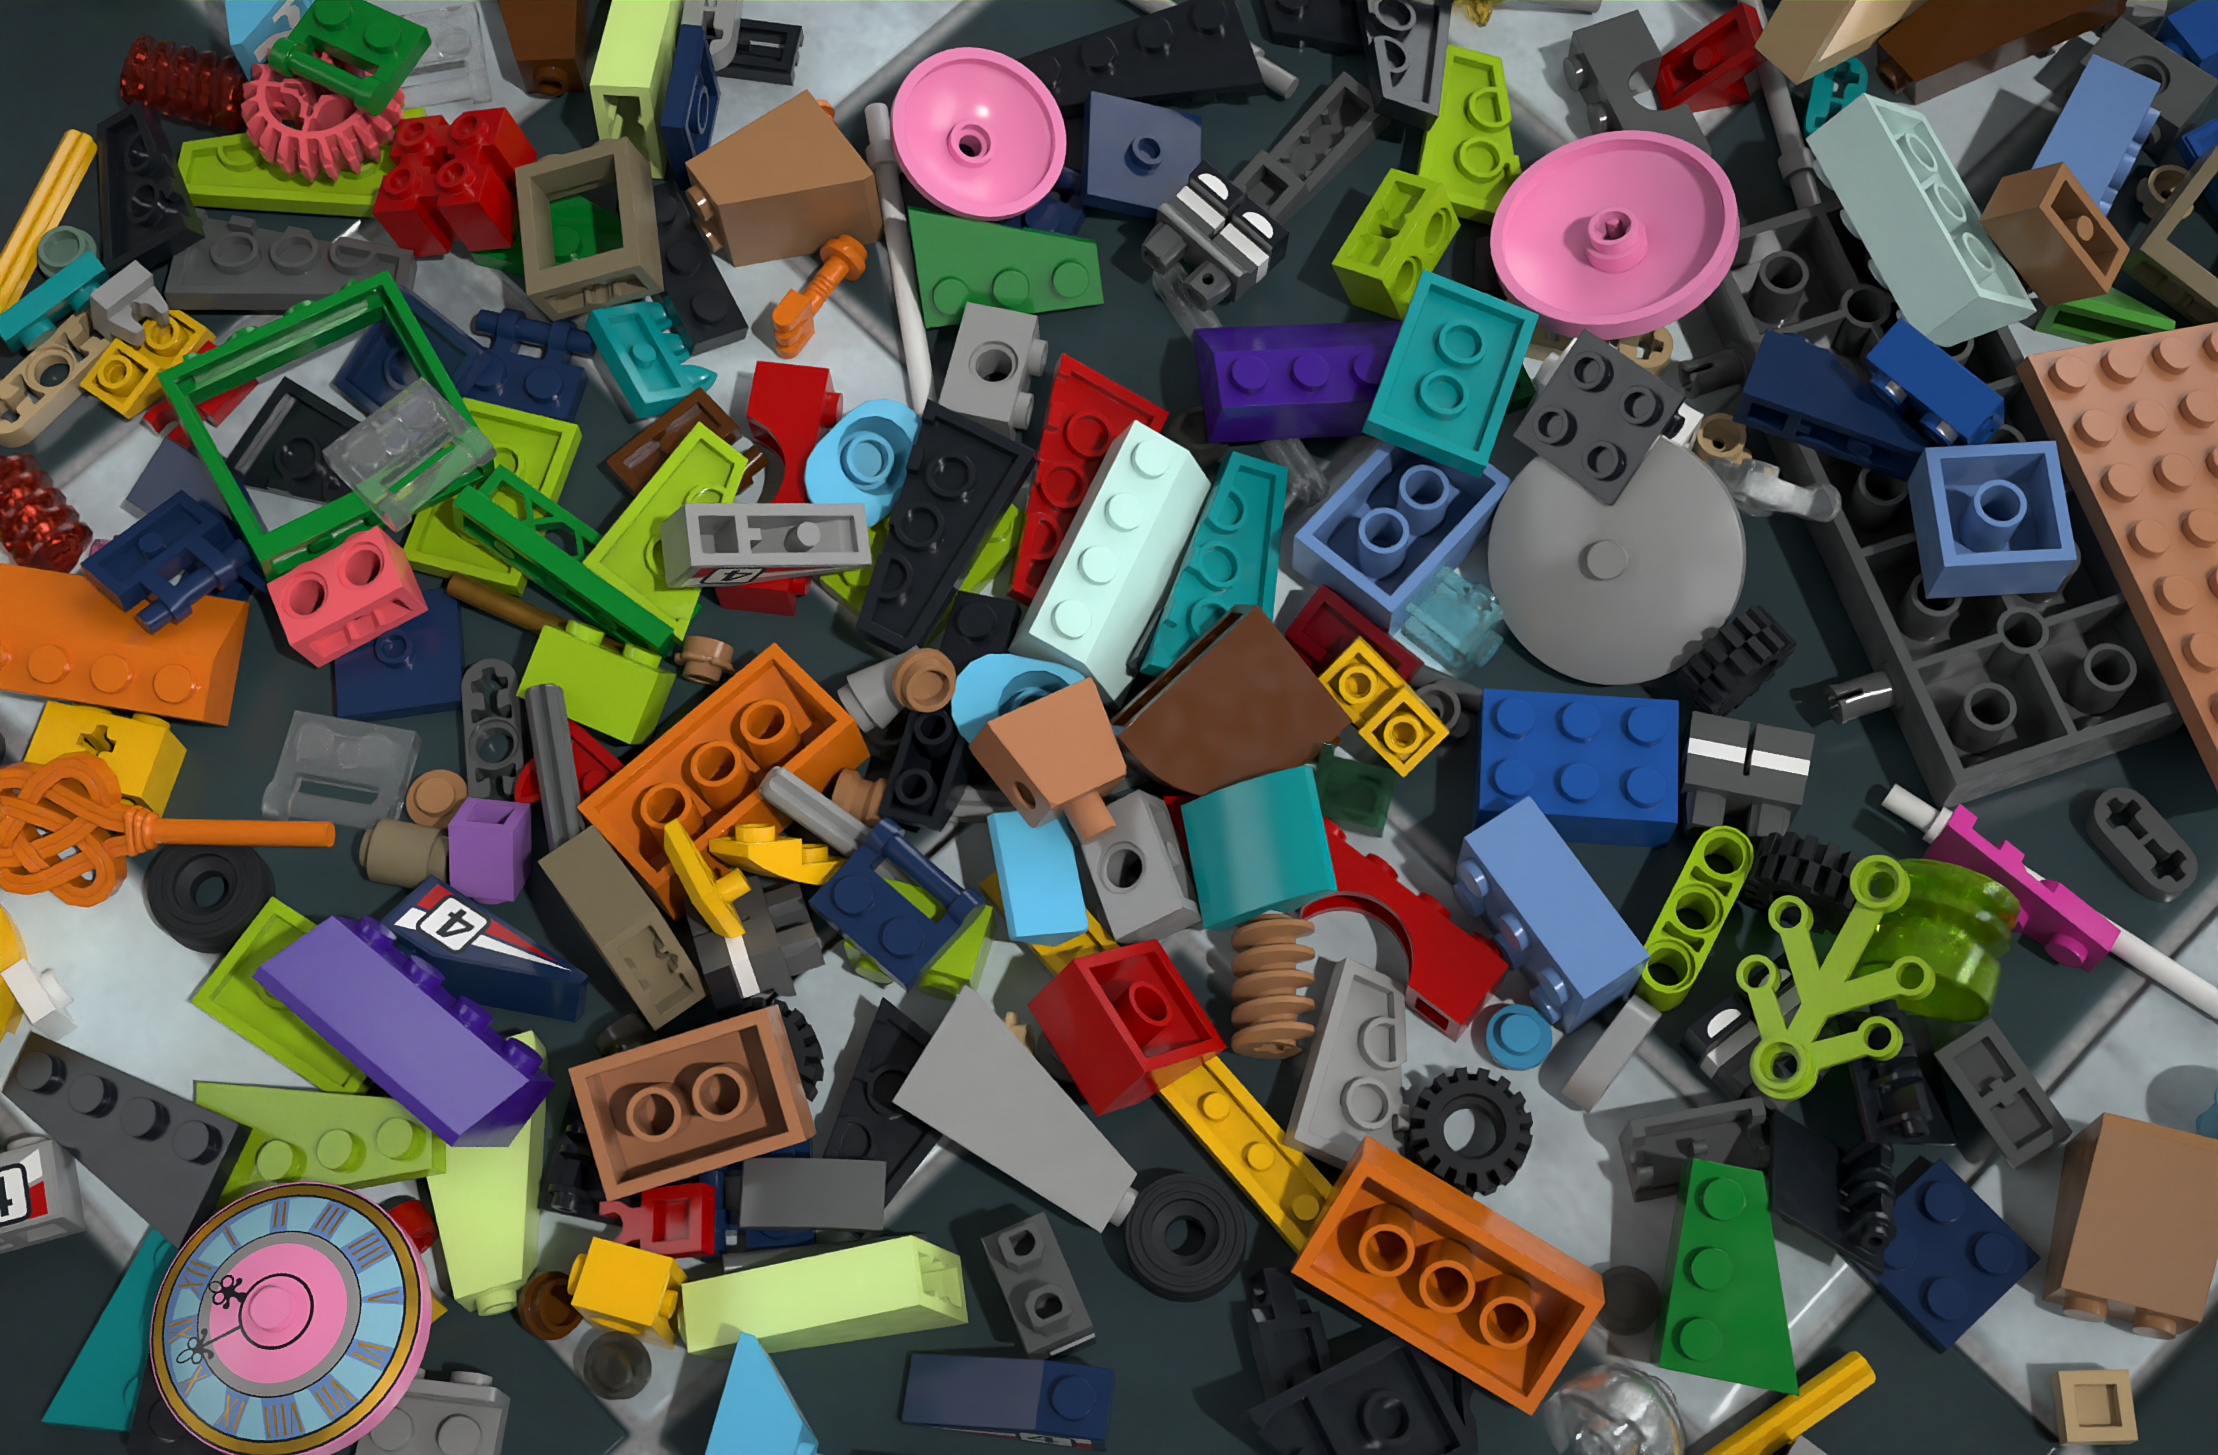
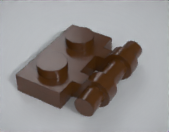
[605,387,769,498]

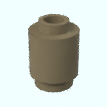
[359,818,450,889]

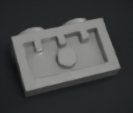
[355,1368,511,1455]

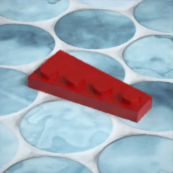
[1006,353,1169,607]

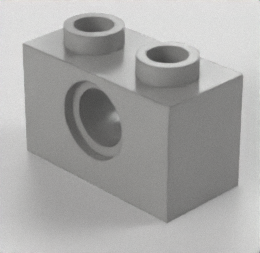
[938,302,1048,440]
[1075,789,1202,945]

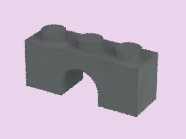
[1563,9,1712,157]

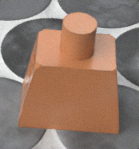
[969,676,1127,846]

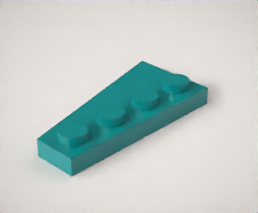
[1139,451,1288,677]

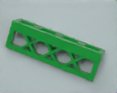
[452,464,702,665]

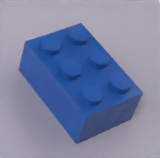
[1472,688,1679,848]

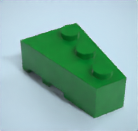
[1649,1158,1799,1396]

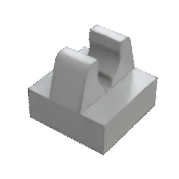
[89,260,169,346]

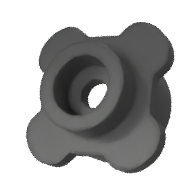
[1414,679,1470,739]

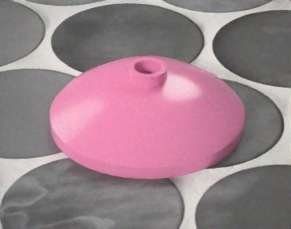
[890,47,1066,221]

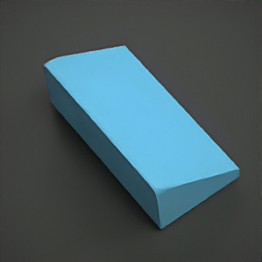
[987,811,1088,947]

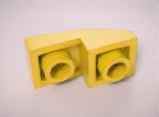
[79,300,217,419]
[1317,635,1450,778]
[709,823,849,885]

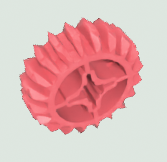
[241,35,406,184]

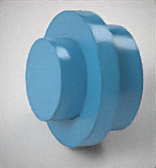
[1485,1004,1552,1071]

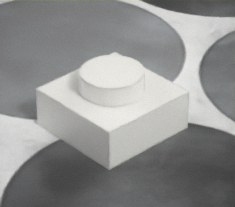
[0,958,78,1042]

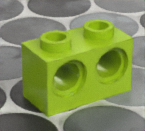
[1331,168,1461,321]

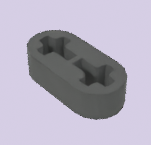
[2085,787,2198,902]

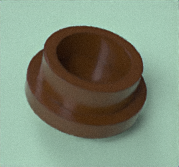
[518,1271,583,1340]

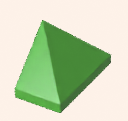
[2034,287,2176,345]

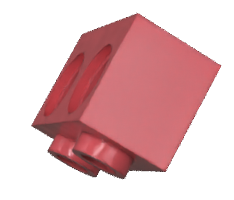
[266,525,429,668]

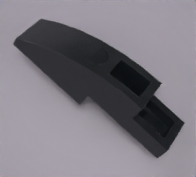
[877,590,1022,832]

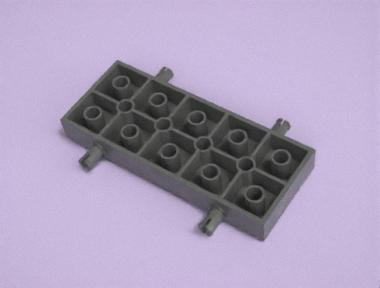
[1678,198,2184,811]

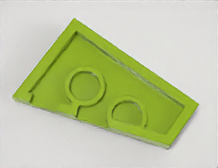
[1416,43,1522,225]
[582,421,748,646]

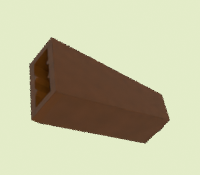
[498,0,589,96]
[1876,0,2127,106]

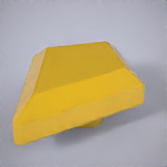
[664,818,752,939]

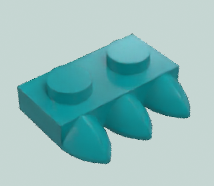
[0,250,110,353]
[585,302,718,419]

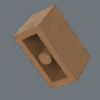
[1978,162,2130,307]

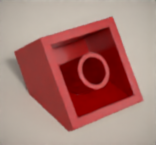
[1027,939,1227,1117]

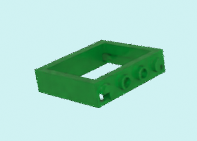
[156,269,495,583]

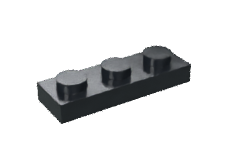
[615,181,749,356]

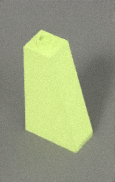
[590,0,685,179]
[427,1030,548,1316]
[678,1235,968,1361]

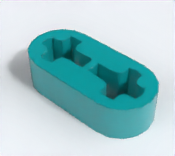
[1801,57,1868,160]

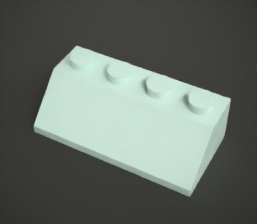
[1806,93,2037,347]
[1008,420,1212,711]

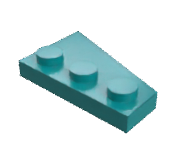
[41,1227,180,1434]

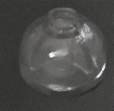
[1544,1363,1687,1455]

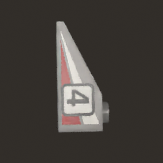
[660,503,872,587]
[0,1136,86,1254]

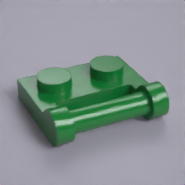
[268,0,432,116]

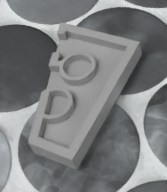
[1283,957,1410,1170]

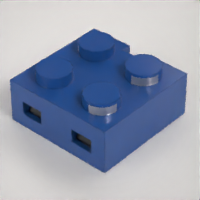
[1866,317,2004,447]

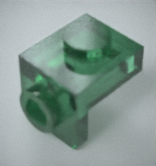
[1305,741,1397,838]

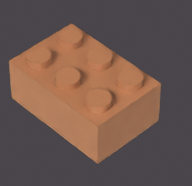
[568,1004,817,1202]

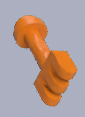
[772,234,868,359]

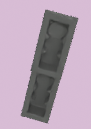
[1232,71,1392,225]

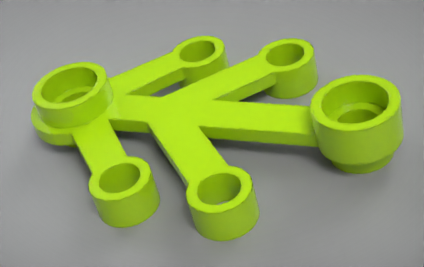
[1736,855,1935,1101]

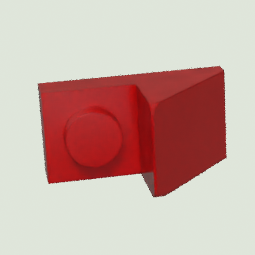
[1655,2,1768,113]

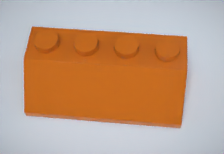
[0,563,250,727]
[577,642,870,922]
[1291,1134,1605,1416]

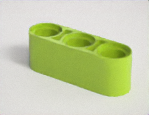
[1632,826,1754,1012]

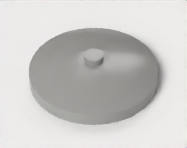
[1488,436,1746,685]

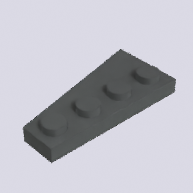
[164,207,417,310]

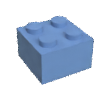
[1907,441,2077,599]

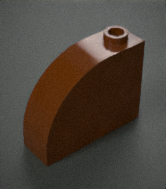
[1109,604,1352,796]

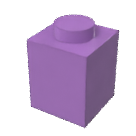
[448,797,532,904]

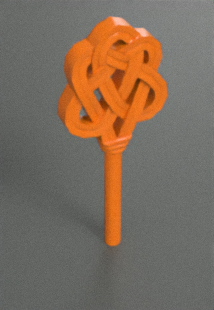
[0,751,336,908]

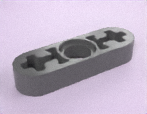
[461,658,533,819]

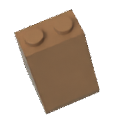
[685,89,885,268]
[2042,1112,2218,1340]

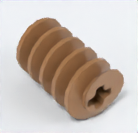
[1231,914,1316,1059]

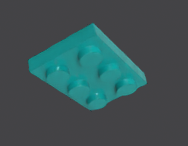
[1362,269,1539,479]

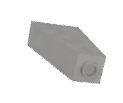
[892,985,1139,1233]

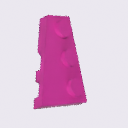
[1915,803,2121,973]

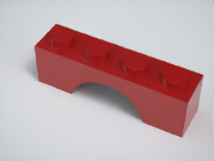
[714,361,843,617]
[1285,815,1509,1043]

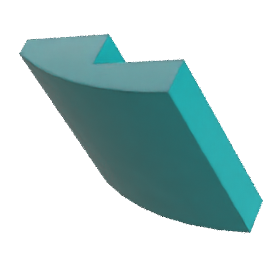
[1181,766,1338,932]

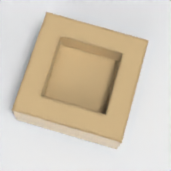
[2051,1369,2138,1446]

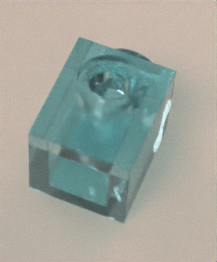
[1401,565,1505,679]

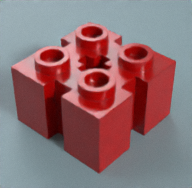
[372,107,537,257]

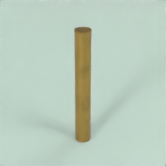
[446,572,625,651]

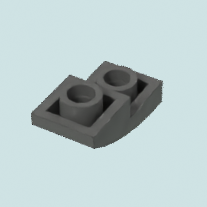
[738,1158,886,1233]

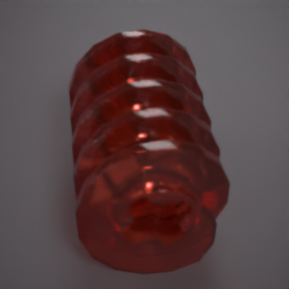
[120,33,249,132]
[0,453,93,574]

